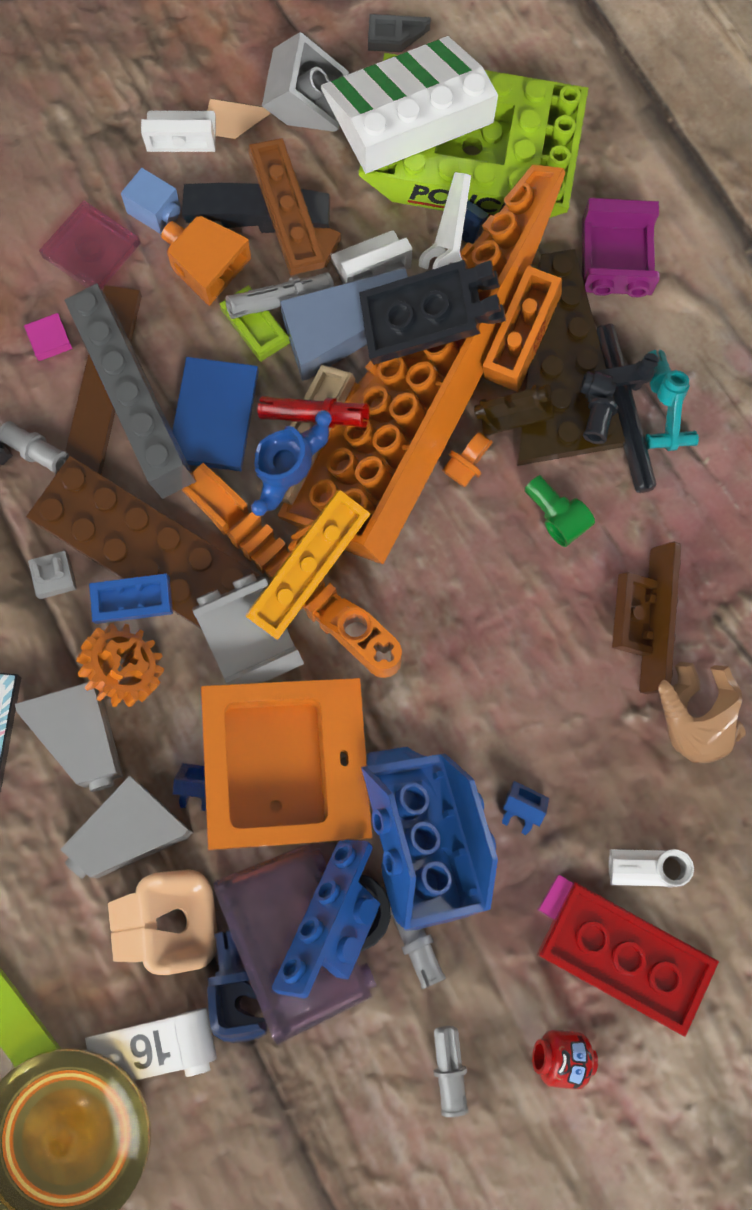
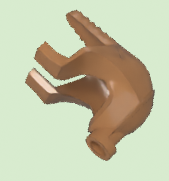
[658,662,746,763]

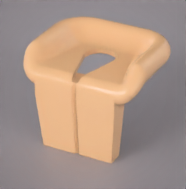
[108,869,218,975]

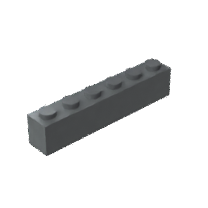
[64,283,196,499]

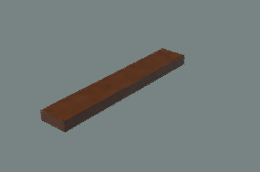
[65,285,142,475]

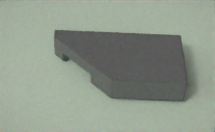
[368,14,431,52]

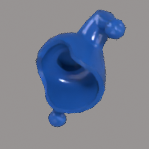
[251,410,332,516]

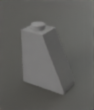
[15,683,123,792]
[60,776,193,879]

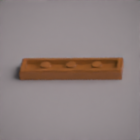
[248,138,325,276]

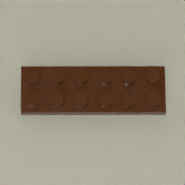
[26,456,260,630]

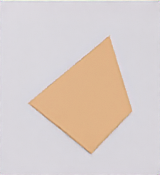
[207,99,271,139]

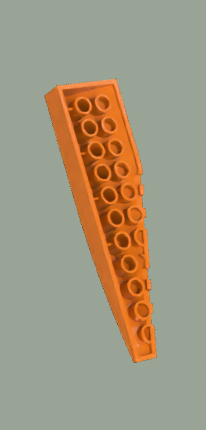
[277,165,565,565]

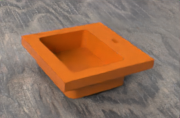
[201,678,372,851]

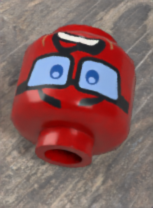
[532,1030,598,1090]

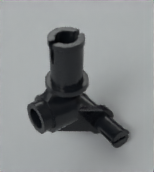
[579,353,659,444]

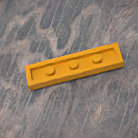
[245,490,371,640]

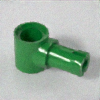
[524,475,595,547]

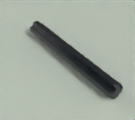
[596,324,657,493]

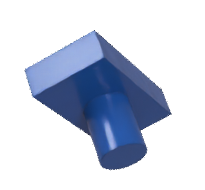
[89,573,173,624]

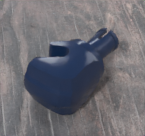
[207,930,268,1043]

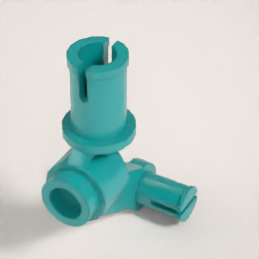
[645,349,699,451]

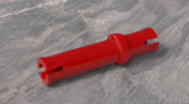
[257,396,370,428]

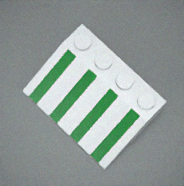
[321,36,498,174]

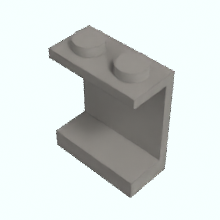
[192,573,304,685]

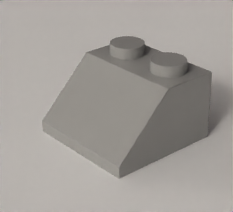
[262,32,349,132]

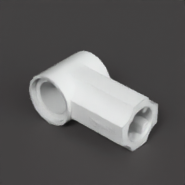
[609,849,694,888]

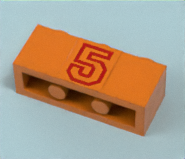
[483,265,562,392]

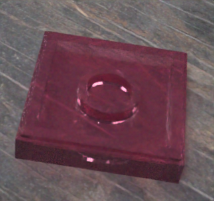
[39,200,141,289]

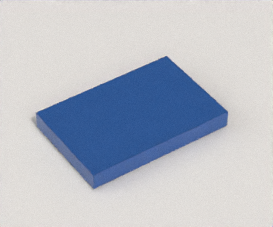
[173,357,259,472]

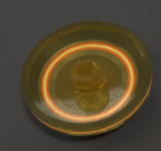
[0,1048,151,1210]

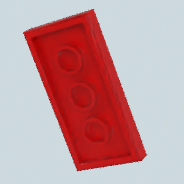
[537,882,719,1037]

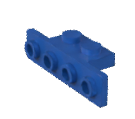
[272,840,380,998]

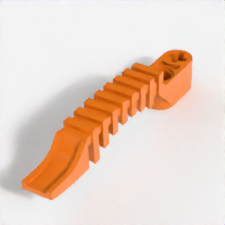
[181,463,402,678]

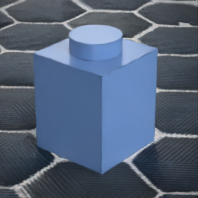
[121,168,181,234]

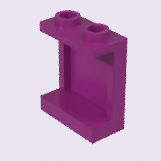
[582,198,660,298]

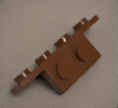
[612,541,681,694]

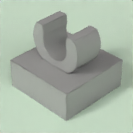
[28,551,77,599]

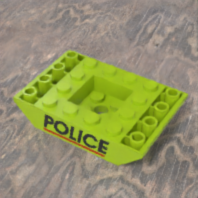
[359,53,589,219]

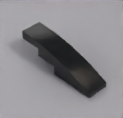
[182,182,330,233]

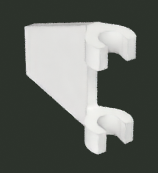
[419,172,471,269]

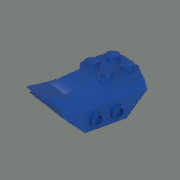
[361,747,498,931]

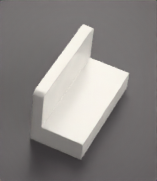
[141,111,216,152]
[331,231,412,284]

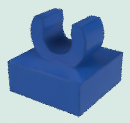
[502,781,549,835]

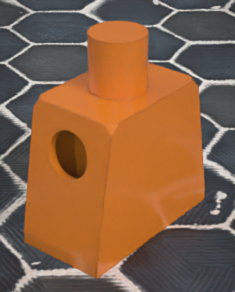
[161,216,251,306]

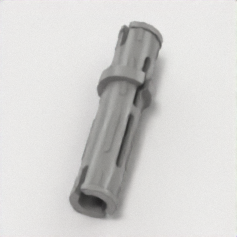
[225,272,334,319]

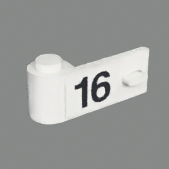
[85,1008,217,1081]

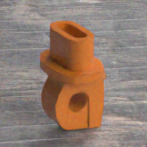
[442,432,493,488]

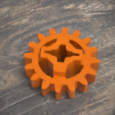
[76,623,164,707]

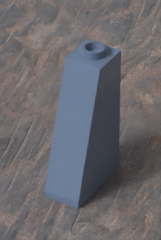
[280,268,408,381]

